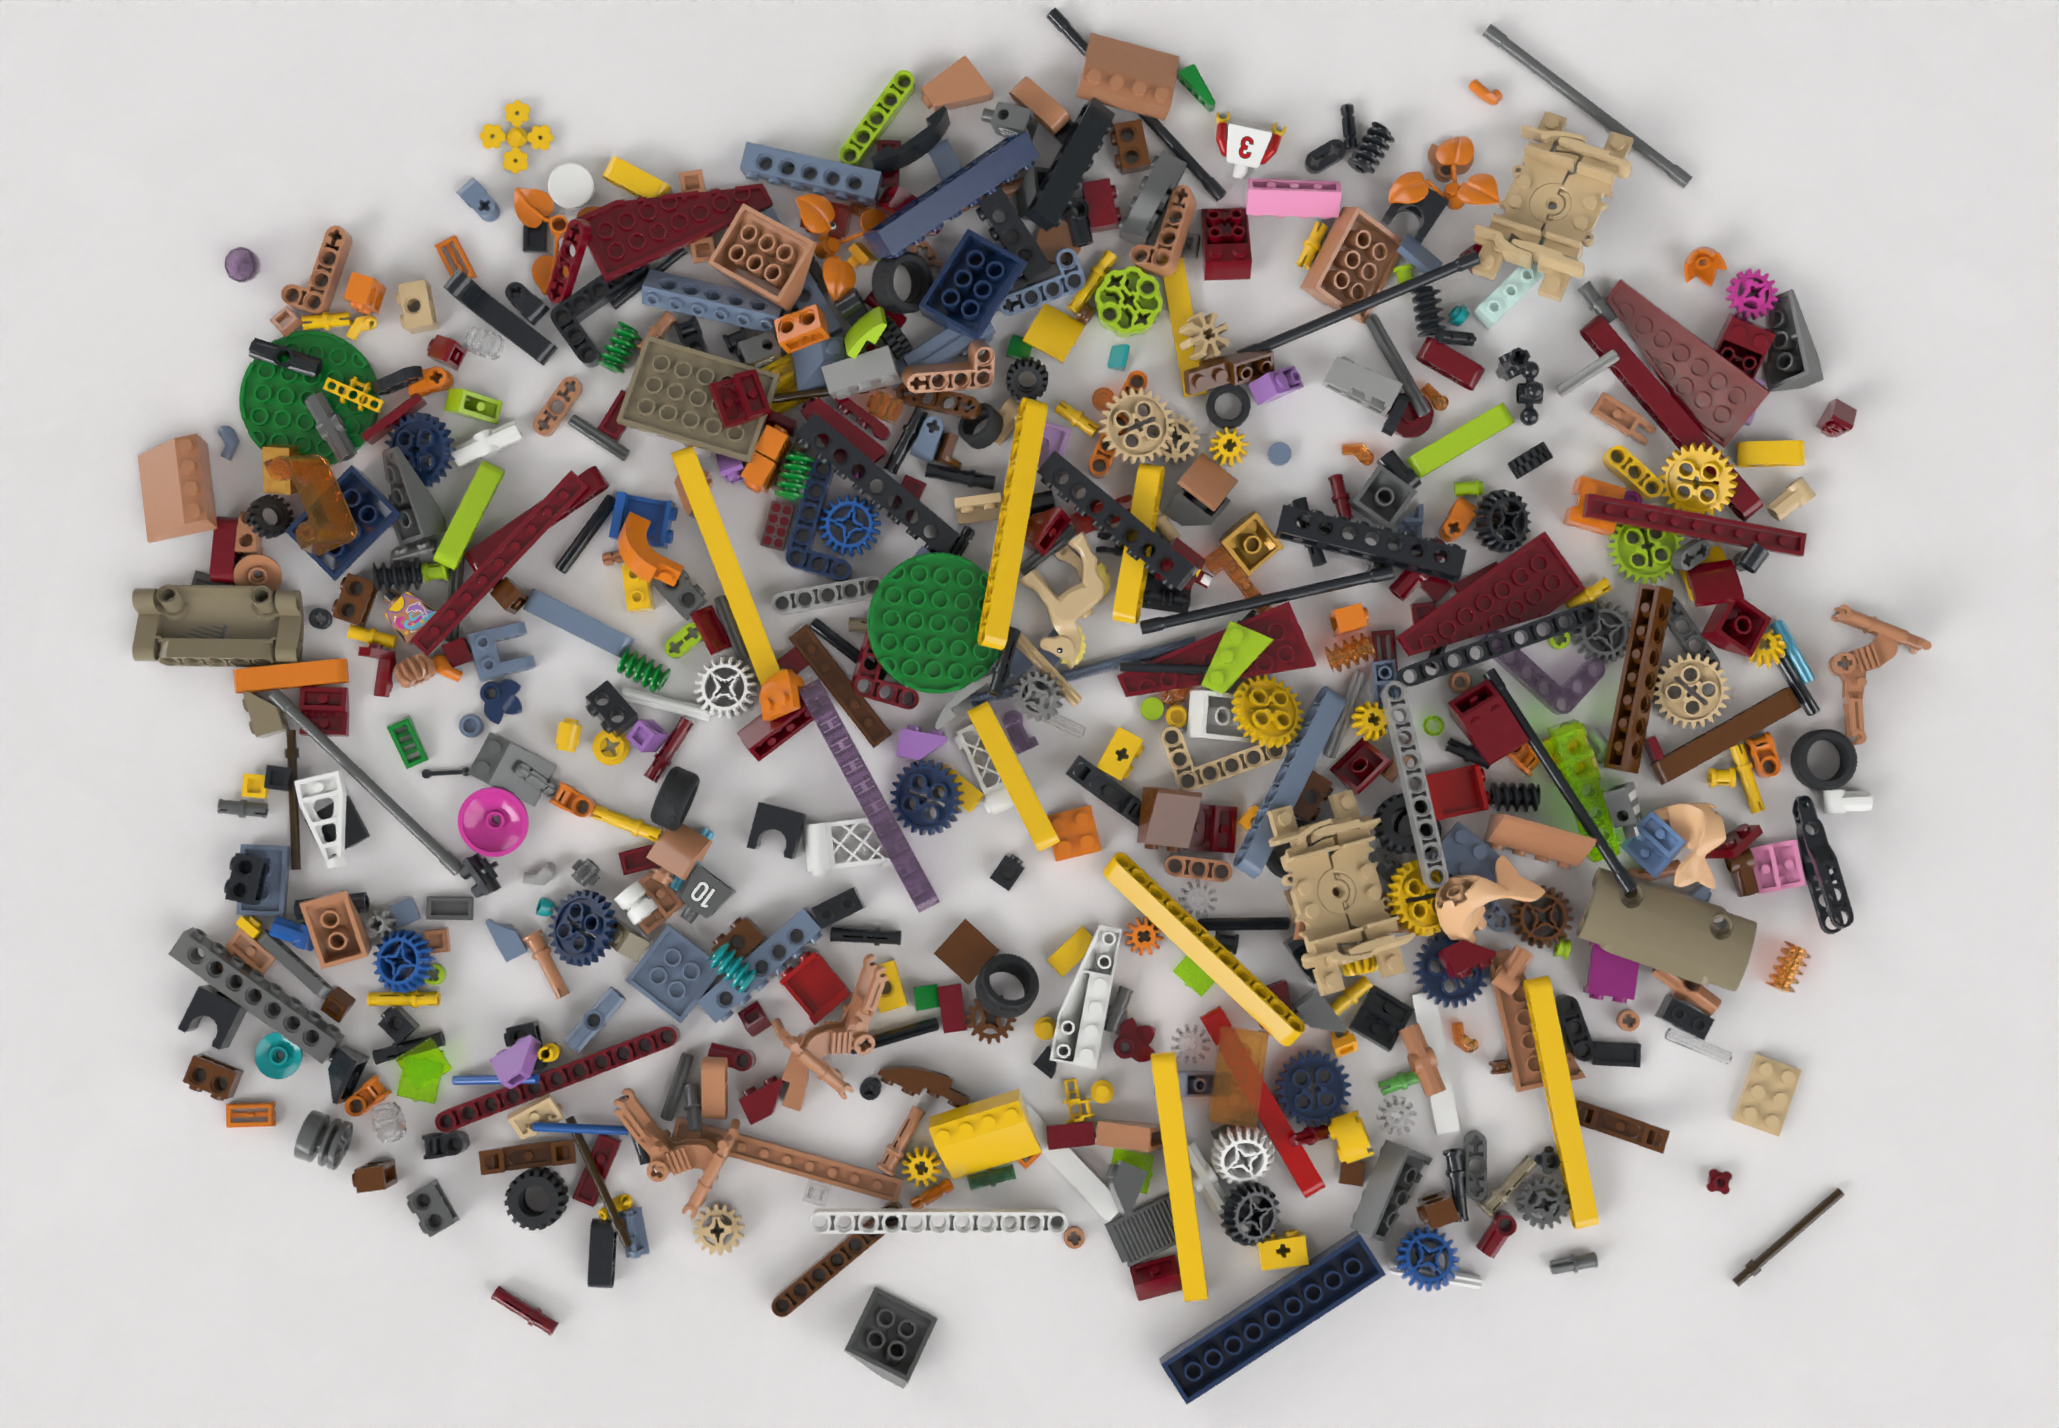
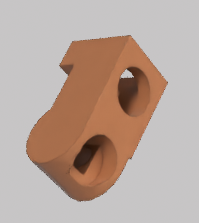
[235,512,263,556]

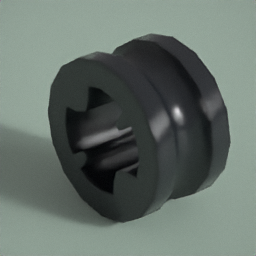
[309,608,333,630]

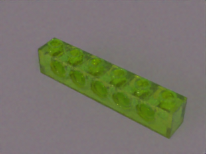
[1547,719,1622,863]

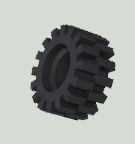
[880,315,913,360]
[1006,356,1048,401]
[1508,441,1553,479]
[246,494,294,539]

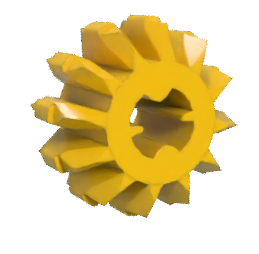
[1209,427,1249,467]
[1749,629,1786,668]
[1351,702,1388,741]
[1340,953,1379,976]
[902,1147,941,1187]

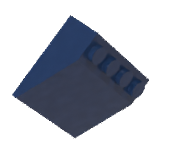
[918,229,1027,340]
[285,465,402,581]

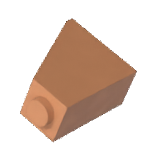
[921,55,993,112]
[1094,1119,1163,1152]

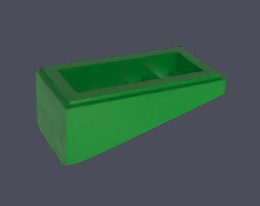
[1177,64,1216,112]
[387,715,429,769]

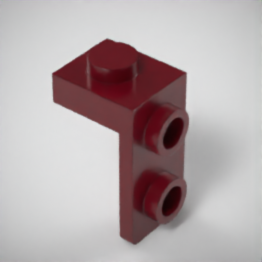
[358,643,396,697]

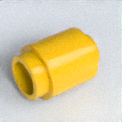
[555,718,582,753]

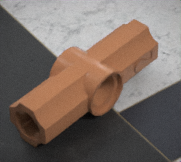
[1651,968,1721,1017]
[1399,1023,1446,1098]

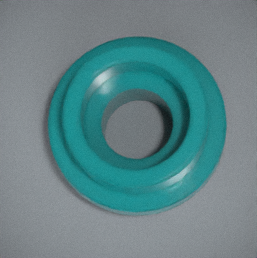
[1448,305,1470,327]

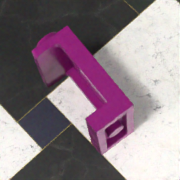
[1583,941,1639,1003]

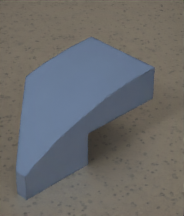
[1397,504,1424,551]
[486,919,528,962]

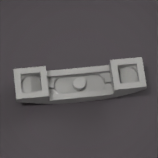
[935,672,1013,730]

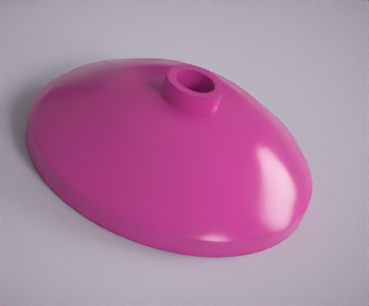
[458,787,529,857]

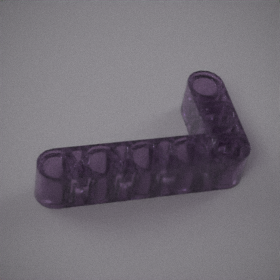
[1480,630,1606,715]

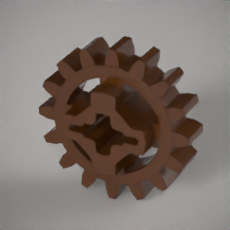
[966,994,1017,1044]

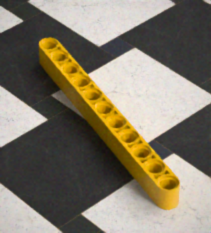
[977,397,1048,650]
[670,446,780,688]
[1103,852,1306,1047]
[1523,975,1599,1229]
[1151,1051,1208,1302]

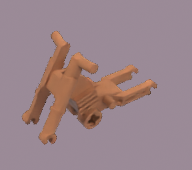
[1828,604,1932,745]
[772,954,888,1099]
[613,1088,741,1219]

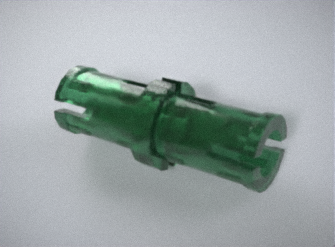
[967,1164,1016,1191]

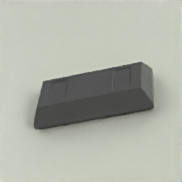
[426,896,474,920]

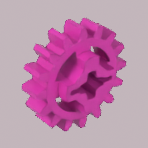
[1725,269,1778,320]

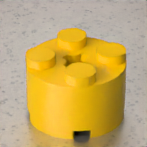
[1328,1109,1374,1164]

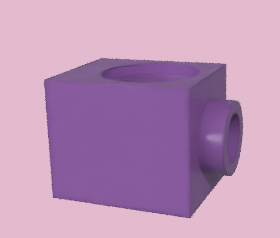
[626,719,669,752]

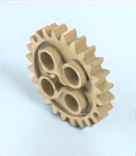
[1099,388,1175,464]
[1653,652,1730,729]

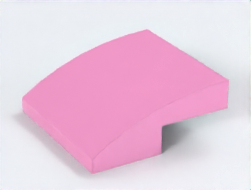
[1750,839,1806,894]

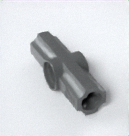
[304,392,358,463]

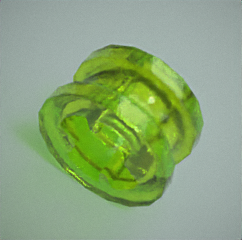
[1422,715,1445,736]

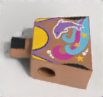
[383,589,438,645]

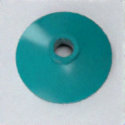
[255,1032,302,1079]

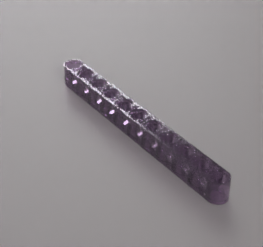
[798,678,940,913]

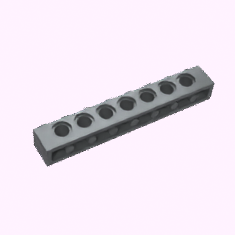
[169,927,345,1064]

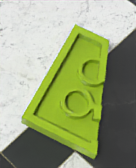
[1201,621,1273,695]

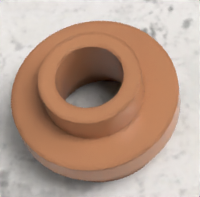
[1448,670,1472,694]
[651,866,674,887]

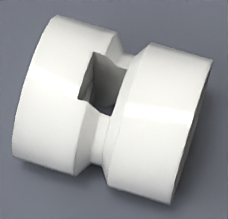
[614,881,659,926]

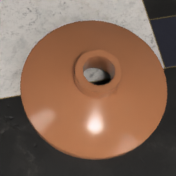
[233,554,282,591]

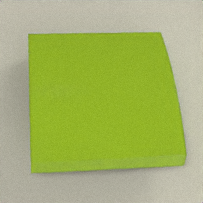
[844,306,887,359]

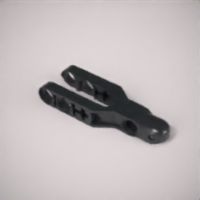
[1792,795,1854,934]

